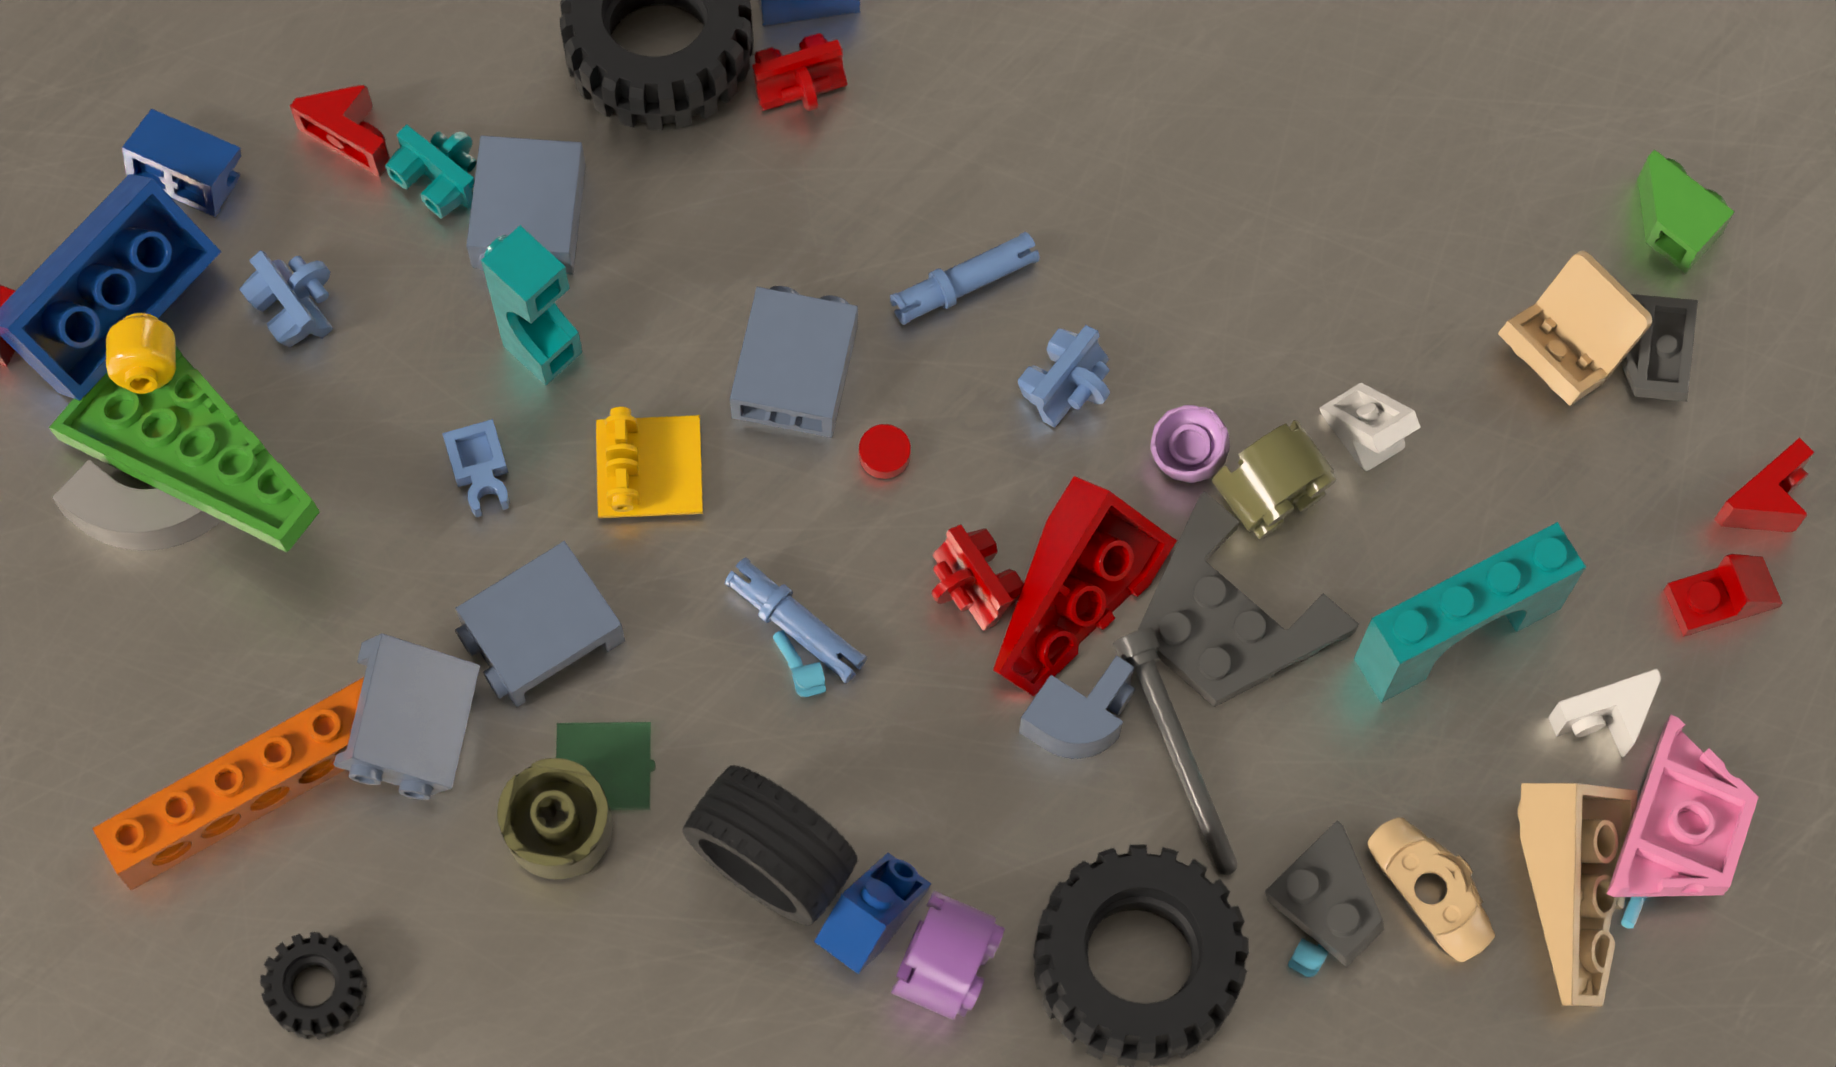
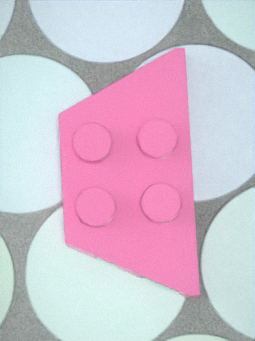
[1607,715,1759,897]

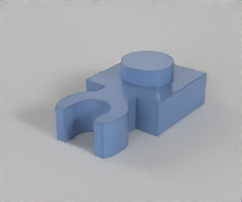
[442,419,510,517]

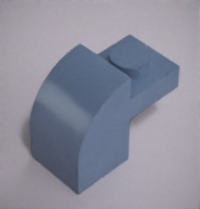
[1019,655,1136,759]

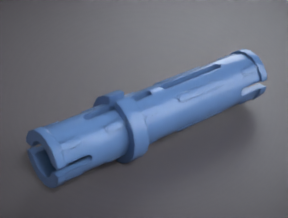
[890,232,1040,325]
[725,558,867,683]

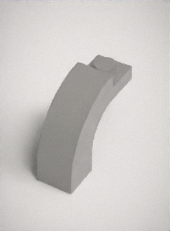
[52,460,222,551]

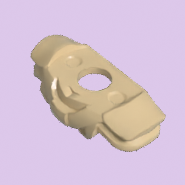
[1368,817,1495,962]

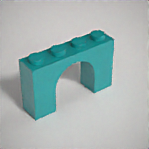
[1354,522,1586,703]

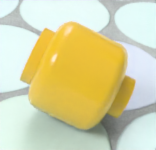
[106,313,176,394]

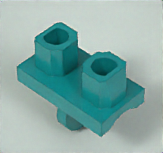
[386,124,477,218]

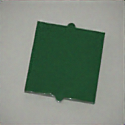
[556,722,656,810]

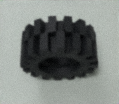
[260,932,367,1039]

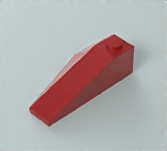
[993,476,1177,697]

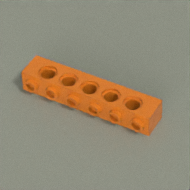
[92,677,364,890]

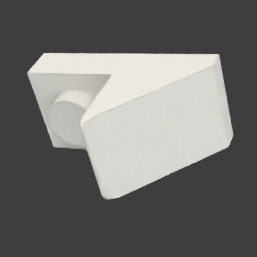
[1320,382,1421,471]
[1548,669,1662,757]

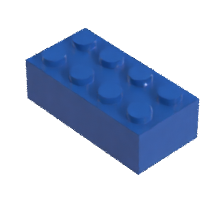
[0,174,221,401]

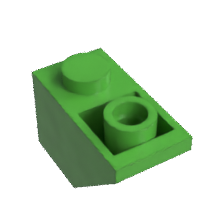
[1637,149,1735,274]

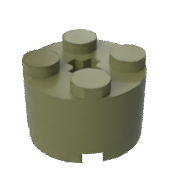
[1212,420,1336,540]
[497,758,613,880]

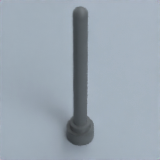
[1113,627,1237,875]

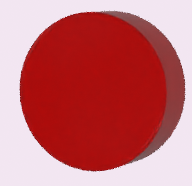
[859,424,911,479]

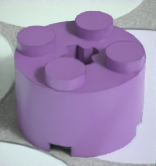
[891,891,1005,1020]

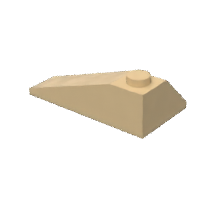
[1518,783,1637,1007]

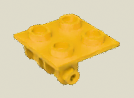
[596,407,703,518]

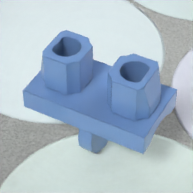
[240,250,333,348]
[1018,325,1110,428]

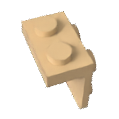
[1498,251,1652,406]

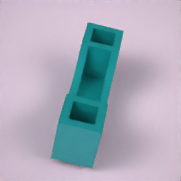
[481,225,583,386]

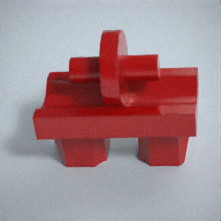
[752,33,848,112]
[931,524,1024,631]

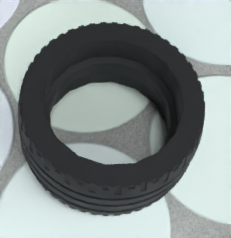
[682,765,858,925]

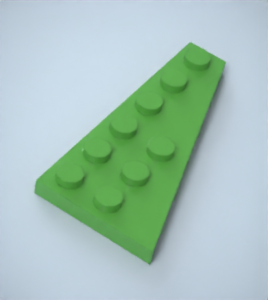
[49,346,320,553]

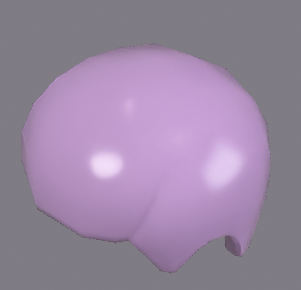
[1151,405,1230,483]

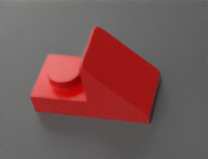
[290,85,390,178]
[1714,438,1815,532]
[1664,554,1783,637]

